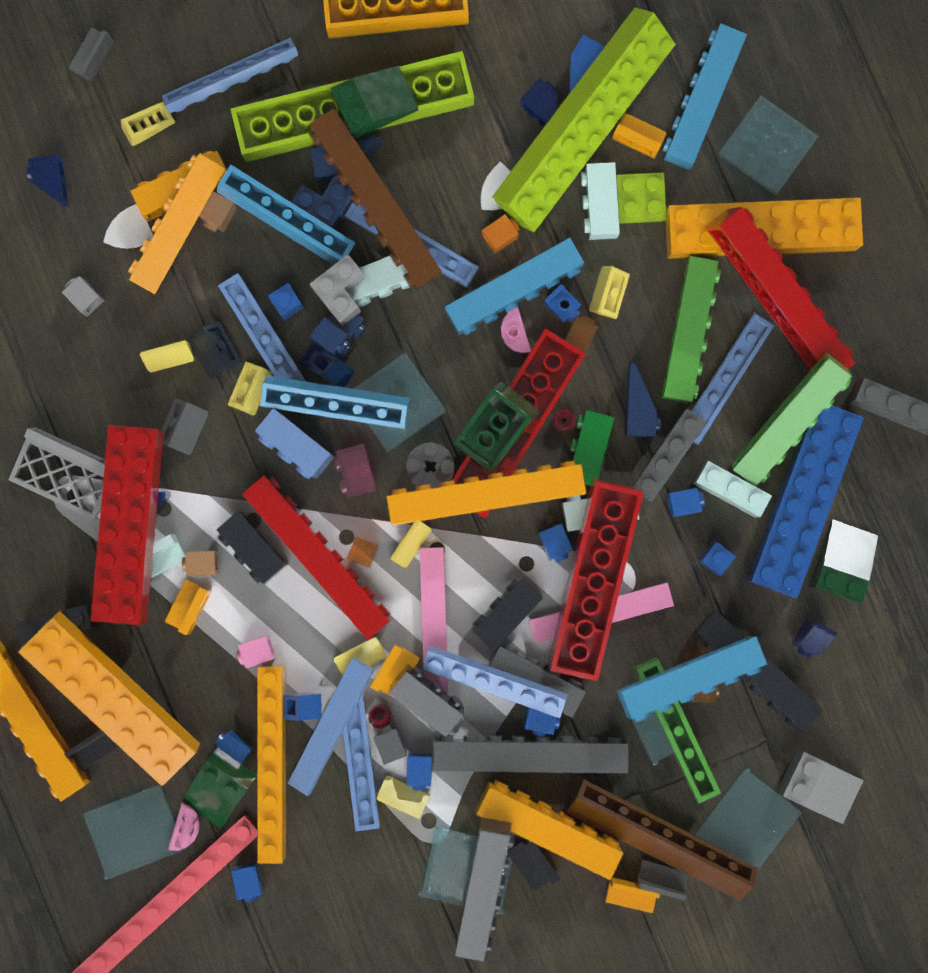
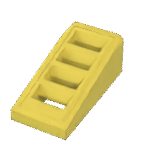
[121,101,175,146]

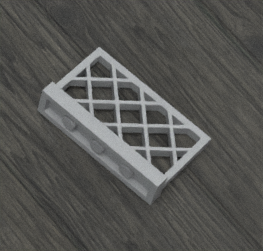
[8,428,105,520]

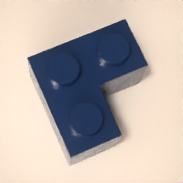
[291,176,353,230]
[310,314,366,360]

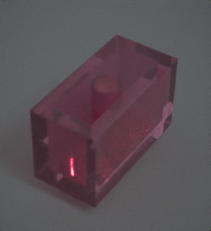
[333,444,377,498]

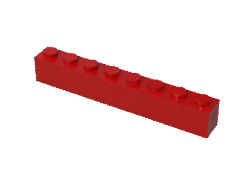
[242,475,391,640]

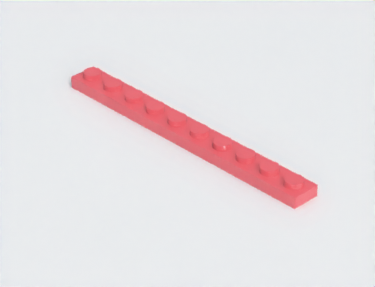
[72,814,258,973]

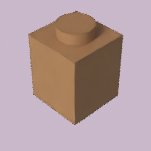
[199,191,237,232]
[182,551,219,576]

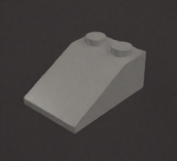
[777,748,863,824]

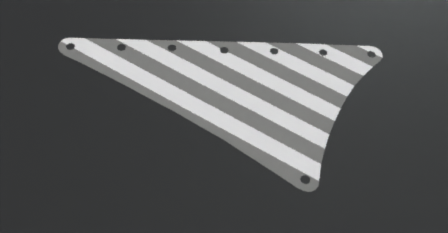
[53,475,636,844]

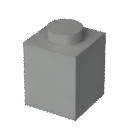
[62,276,104,317]

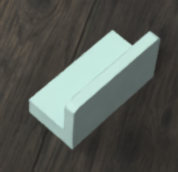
[151,534,185,578]

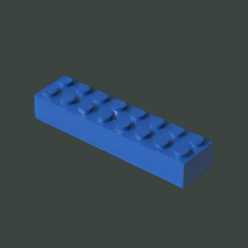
[746,405,864,598]

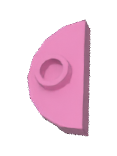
[501,307,531,354]
[168,802,200,851]

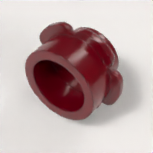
[552,408,576,432]
[368,705,391,729]

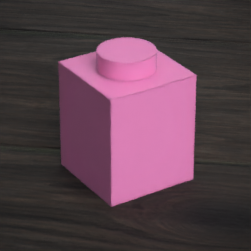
[237,635,276,668]

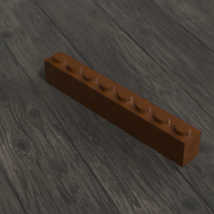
[309,108,442,290]
[567,780,757,901]

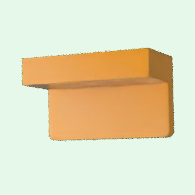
[612,113,666,159]
[165,579,212,635]
[370,644,419,699]
[605,877,660,913]

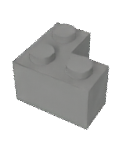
[310,254,365,326]

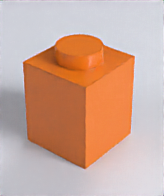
[482,214,520,254]

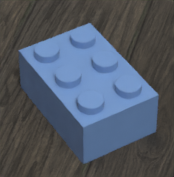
[255,408,334,479]

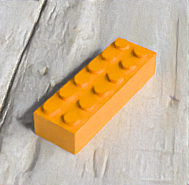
[323,0,469,38]
[476,779,623,880]

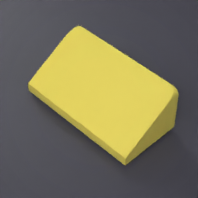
[589,266,630,319]
[140,340,194,373]
[227,362,272,416]
[390,521,432,568]
[333,636,387,675]
[376,775,430,819]

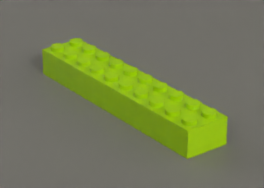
[492,8,676,232]
[231,51,474,162]

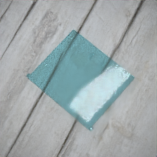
[695,767,802,871]
[83,784,187,880]
[418,827,515,914]

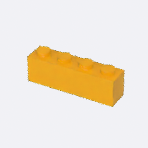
[131,151,227,222]

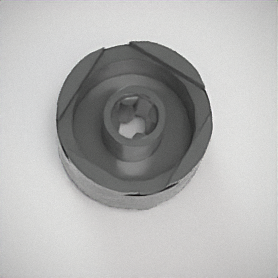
[406,442,455,489]

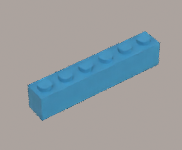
[663,24,747,170]
[217,165,355,265]
[445,238,584,336]
[260,376,410,429]
[616,636,767,722]

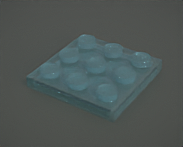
[718,96,819,195]
[353,353,446,452]

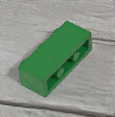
[567,410,614,487]

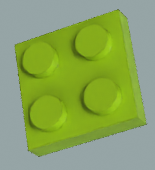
[616,173,666,224]

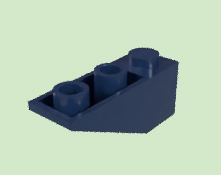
[310,135,383,183]

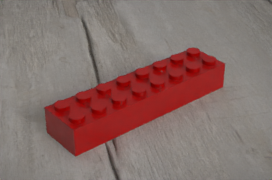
[705,207,855,371]
[452,329,586,518]
[91,425,164,625]
[548,478,644,681]

